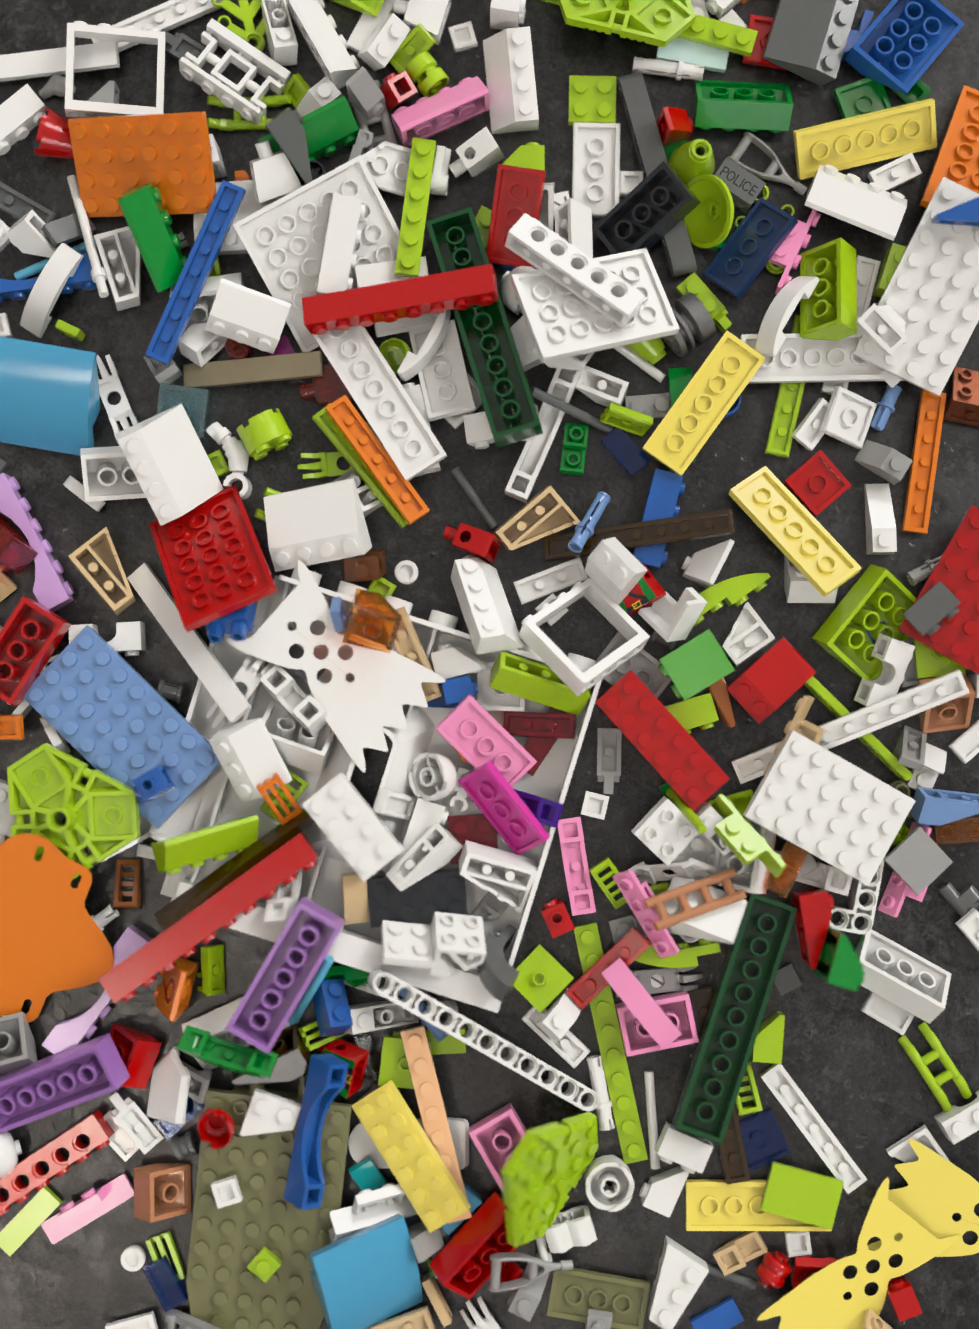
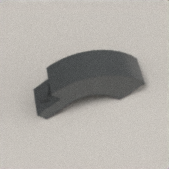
[477,924,520,1002]

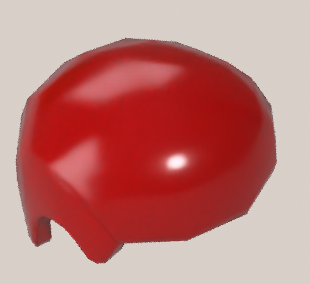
[197,1108,235,1149]

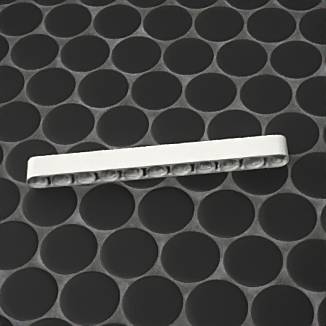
[368,970,599,1112]

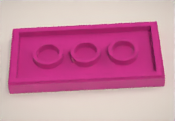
[458,760,550,855]

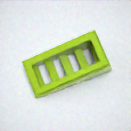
[260,770,309,824]
[589,857,627,909]
[735,1062,763,1117]

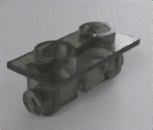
[347,1032,381,1081]

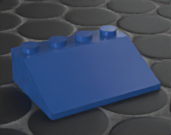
[844,0,965,95]

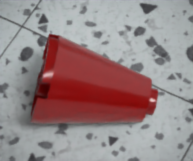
[35,108,74,159]

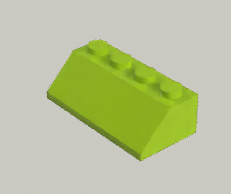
[800,237,857,341]
[151,815,259,875]

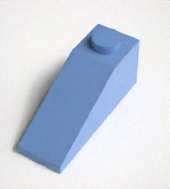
[909,787,979,827]

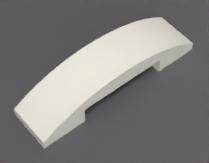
[20,243,83,338]
[755,276,820,356]
[397,309,451,382]
[770,850,853,896]
[264,868,303,924]

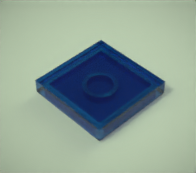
[739,1107,791,1172]

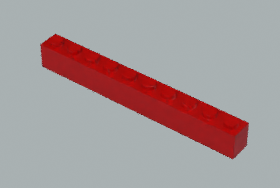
[98,832,320,1003]

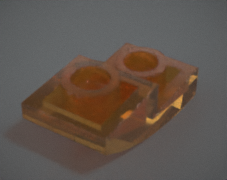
[935,817,979,844]
[764,841,809,898]

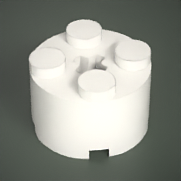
[584,1155,634,1212]

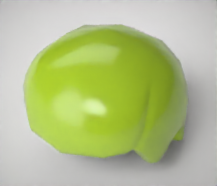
[378,338,411,374]

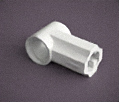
[430,145,451,196]

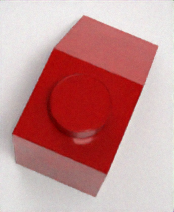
[656,106,694,147]

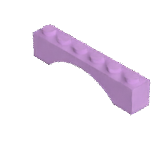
[0,472,75,612]
[42,925,153,1054]

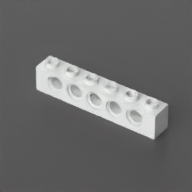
[505,213,645,328]

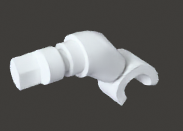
[205,421,252,500]

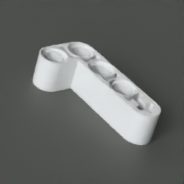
[829,855,886,934]

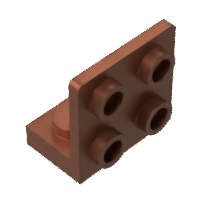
[943,367,979,427]

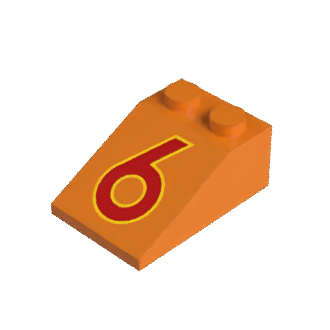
[154,957,199,1022]

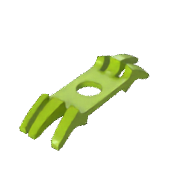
[298,446,384,479]

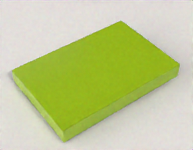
[760,1161,844,1230]

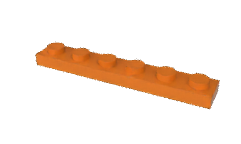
[902,390,947,535]
[325,395,430,526]

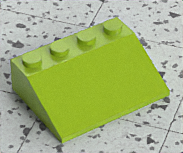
[812,564,917,680]

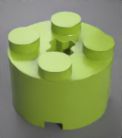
[236,408,292,461]

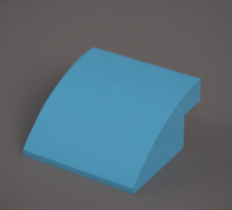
[0,336,101,456]
[308,1213,423,1329]

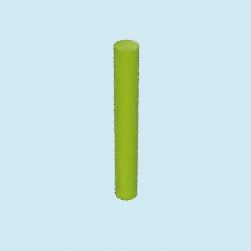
[666,788,707,834]

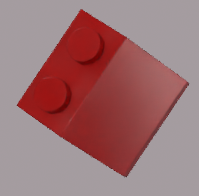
[110,1023,162,1089]

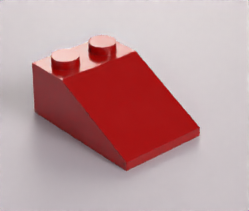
[726,636,816,724]
[790,887,834,969]

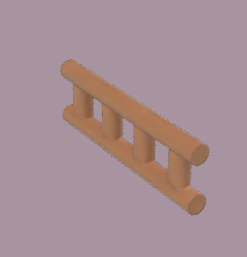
[643,867,747,931]

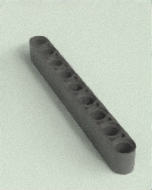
[617,71,697,278]

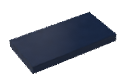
[702,197,798,299]

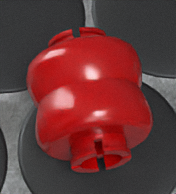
[756,1251,792,1290]

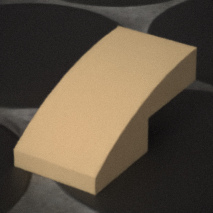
[341,872,368,925]
[713,1231,768,1276]

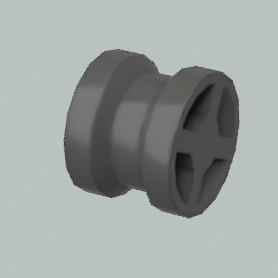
[171,1130,199,1160]

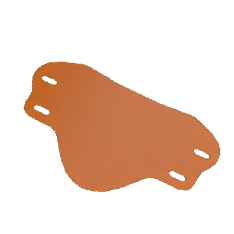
[0,833,114,1022]

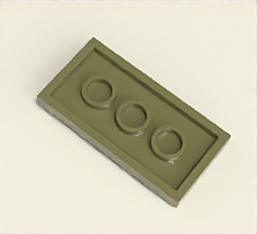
[546,1268,650,1329]

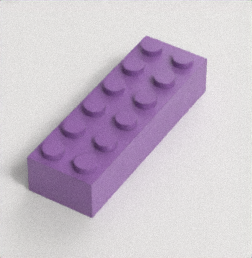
[225,896,346,1054]
[0,1033,130,1134]

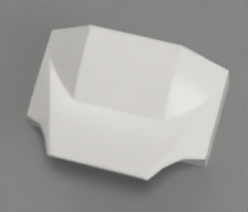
[855,303,908,356]

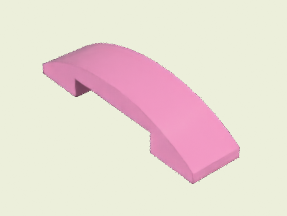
[557,817,596,916]
[601,957,682,1049]

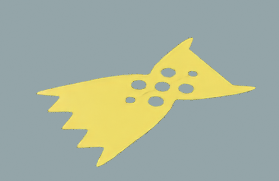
[867,1138,979,1257]
[757,1177,960,1329]

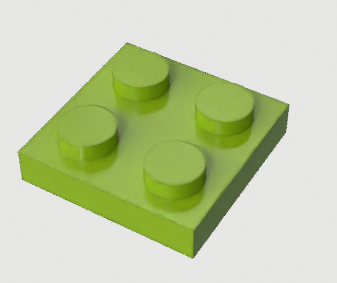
[568,75,616,125]

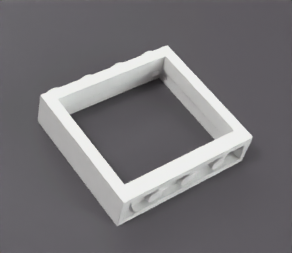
[65,21,166,118]
[518,577,650,696]

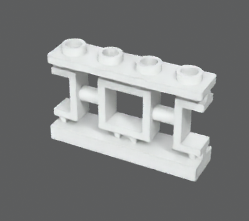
[179,19,291,125]

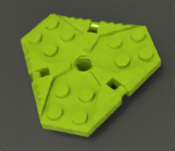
[558,0,696,48]
[7,743,140,880]
[501,1111,598,1247]

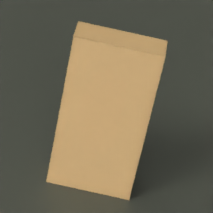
[422,1272,452,1327]

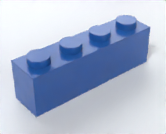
[632,469,686,570]

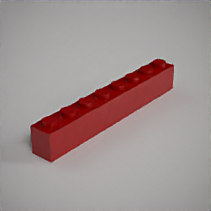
[302,264,499,335]

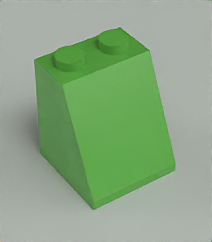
[658,628,735,700]

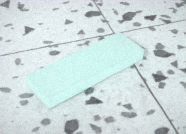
[656,38,729,73]

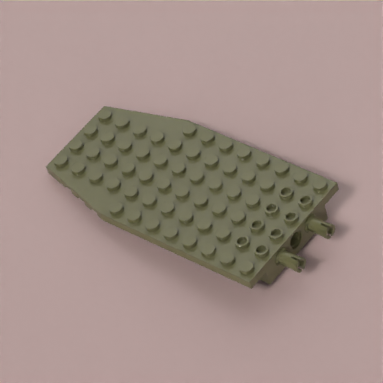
[186,1075,352,1329]

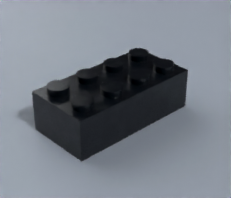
[592,161,701,255]
[367,868,468,928]

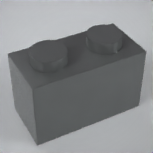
[902,581,961,638]

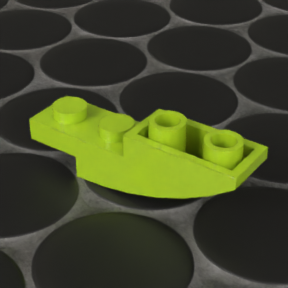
[693,573,771,627]
[634,939,721,968]

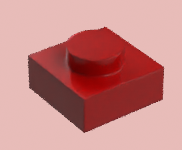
[500,1261,525,1292]

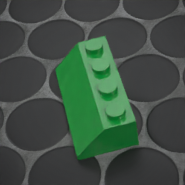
[693,80,793,133]
[259,96,359,172]
[117,182,187,293]
[808,926,865,991]

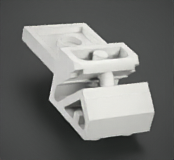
[631,796,716,880]
[381,912,486,977]

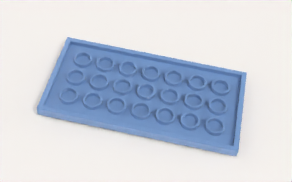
[23,625,221,829]

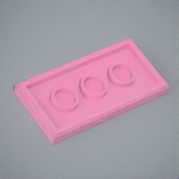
[435,694,537,787]

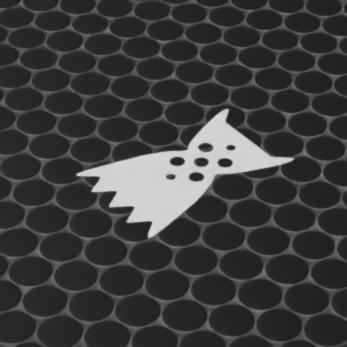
[226,560,446,772]

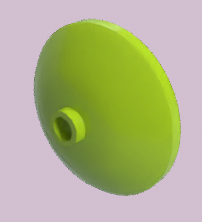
[684,174,734,248]

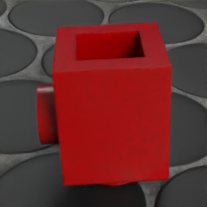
[379,70,418,110]
[541,898,575,938]

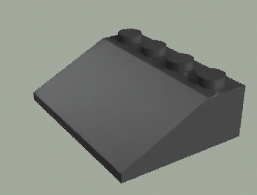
[762,0,859,86]

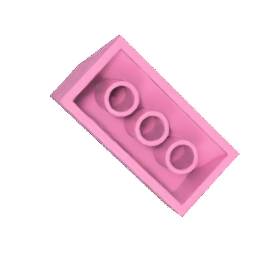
[391,76,489,147]

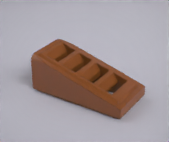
[705,677,735,728]
[113,859,141,910]

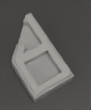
[470,891,510,920]

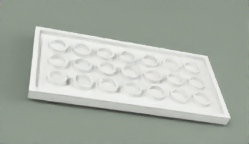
[852,177,979,396]

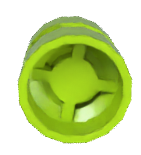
[405,51,449,98]

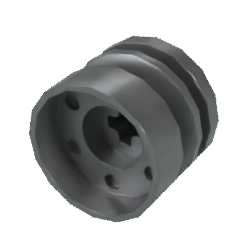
[662,292,716,357]

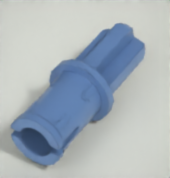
[870,385,902,431]

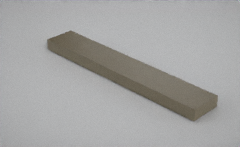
[183,351,323,390]

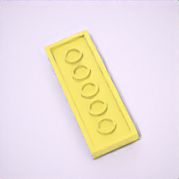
[793,98,937,180]
[642,331,766,476]
[729,466,861,597]
[352,1080,471,1233]
[685,1179,832,1231]

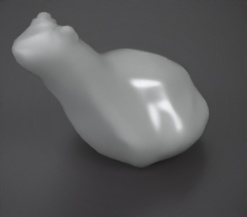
[38,74,75,100]

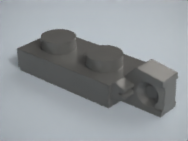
[161,29,222,75]

